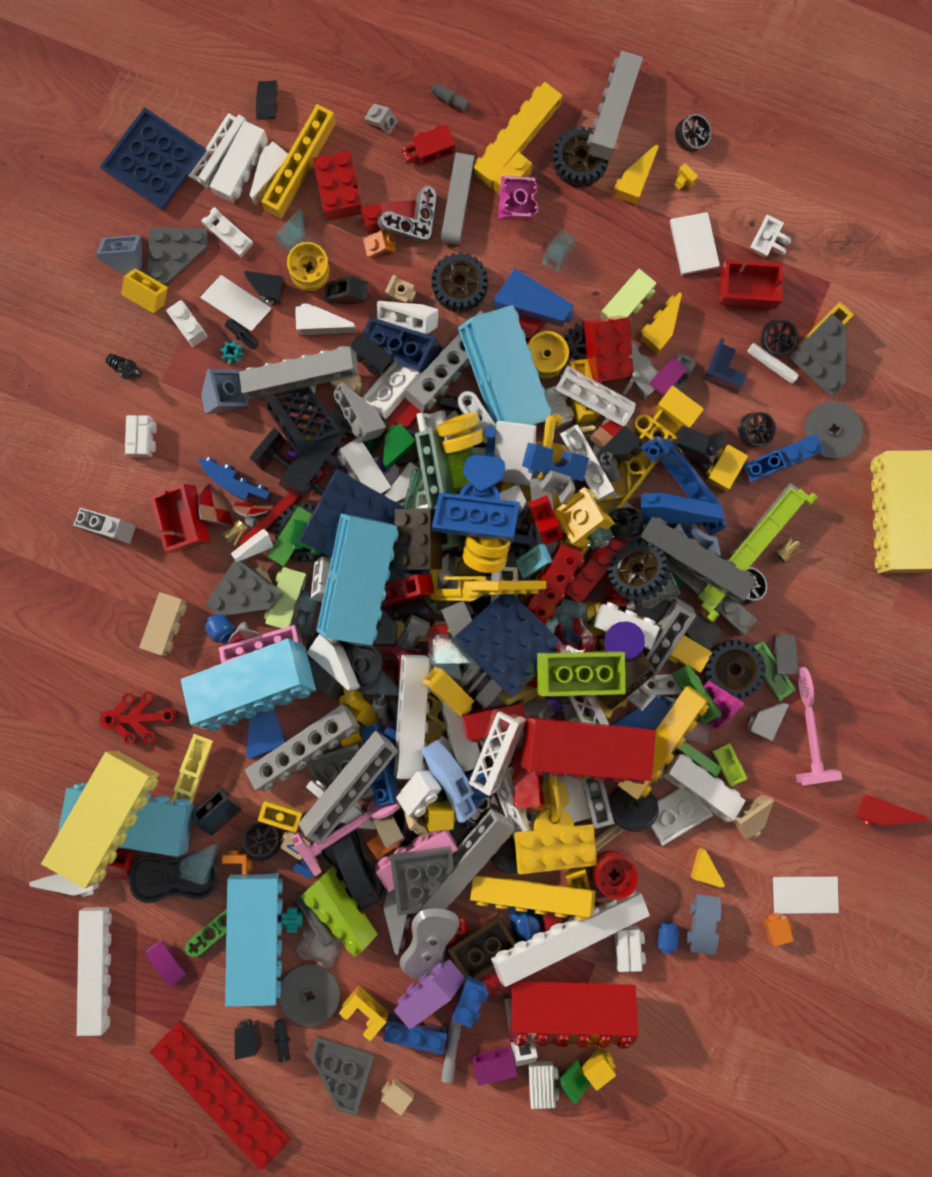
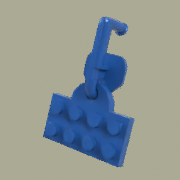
[432,427,520,542]

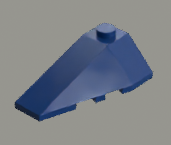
[641,493,723,525]

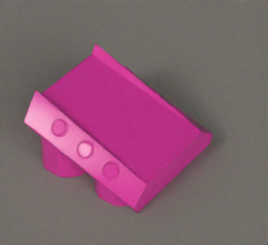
[498,176,538,222]
[704,681,745,729]

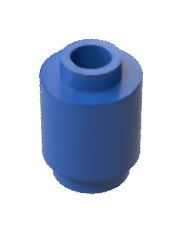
[658,922,679,954]

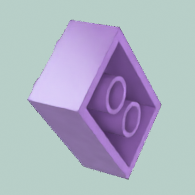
[394,959,466,1030]

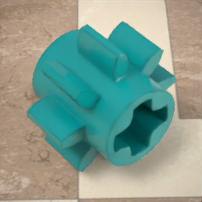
[220,340,245,366]
[282,907,303,933]

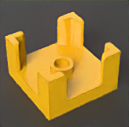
[554,487,615,548]
[339,985,389,1041]

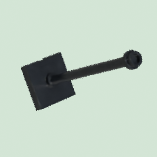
[249,428,325,496]

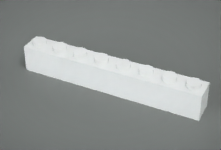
[491,890,650,987]

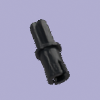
[225,318,259,350]
[274,1019,291,1062]

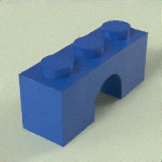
[522,442,589,483]
[383,1015,448,1054]

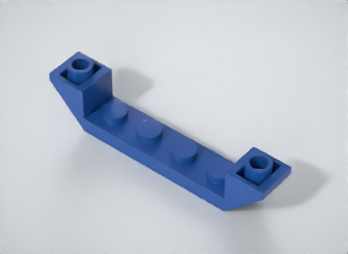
[641,436,727,536]

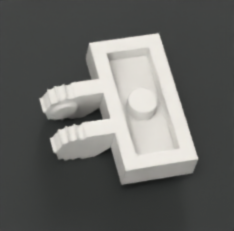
[749,215,791,258]

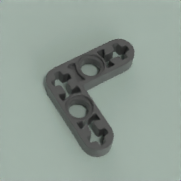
[378,186,436,242]

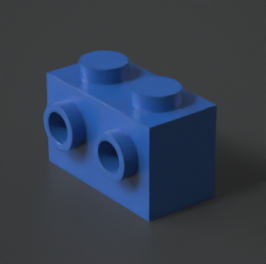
[451,975,489,1028]

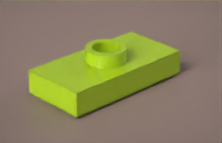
[711,743,748,788]

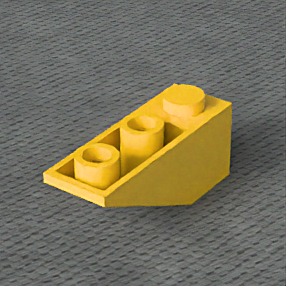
[640,292,682,355]

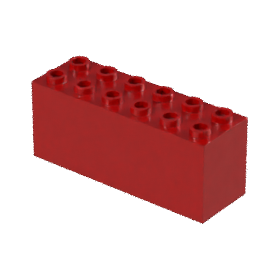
[521,717,656,784]
[510,981,639,1049]

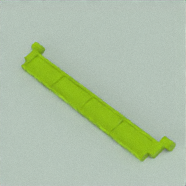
[698,487,818,623]

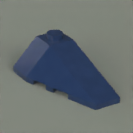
[363,317,443,372]

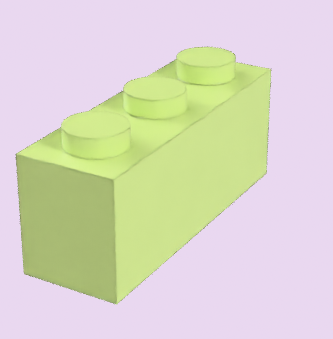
[600,269,656,324]
[264,567,308,629]

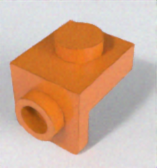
[363,230,396,258]
[364,833,399,860]
[222,849,253,876]

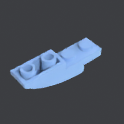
[421,740,477,822]

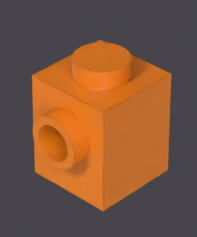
[763,912,794,947]

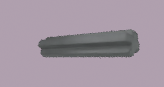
[295,894,333,947]

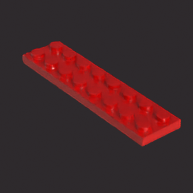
[149,1020,292,1171]

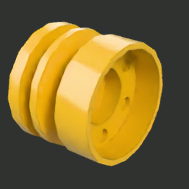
[287,242,329,291]

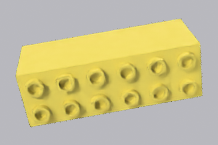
[871,450,932,574]
[41,750,159,889]

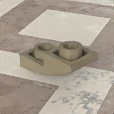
[372,814,405,849]

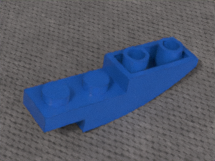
[743,434,824,483]
[198,457,272,503]
[360,723,396,807]

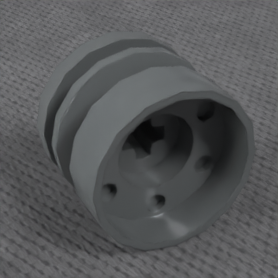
[459,661,503,708]

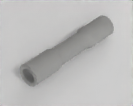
[441,1020,462,1083]

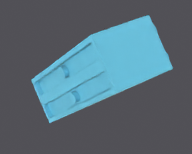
[458,305,552,426]
[317,513,398,646]
[181,638,316,732]
[58,783,196,857]
[225,873,283,1007]

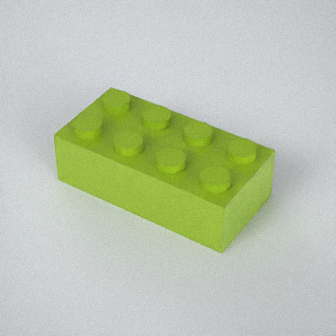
[537,651,626,696]

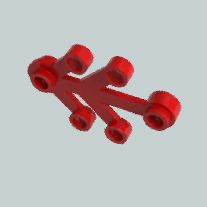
[100,692,178,744]

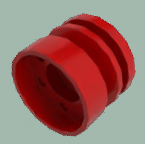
[590,850,639,900]

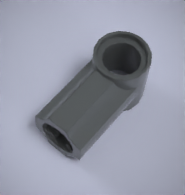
[396,614,430,652]

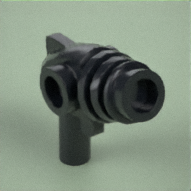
[105,353,142,380]
[515,502,530,535]

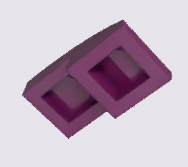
[648,357,688,397]
[145,939,186,986]

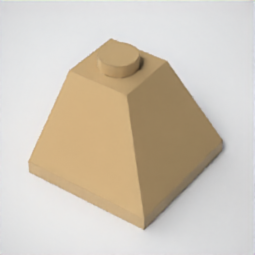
[733,795,774,839]

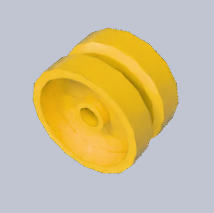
[527,331,569,380]
[436,412,486,453]
[463,536,511,573]

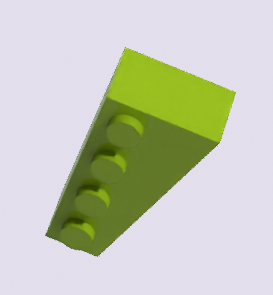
[300,866,378,957]

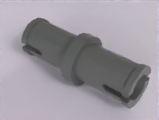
[431,82,470,112]

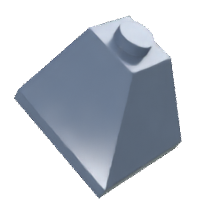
[96,235,143,274]
[201,369,250,414]

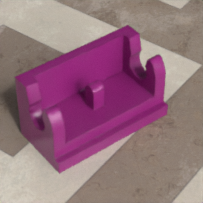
[472,1046,517,1086]

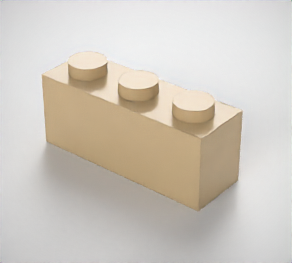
[139,592,187,656]

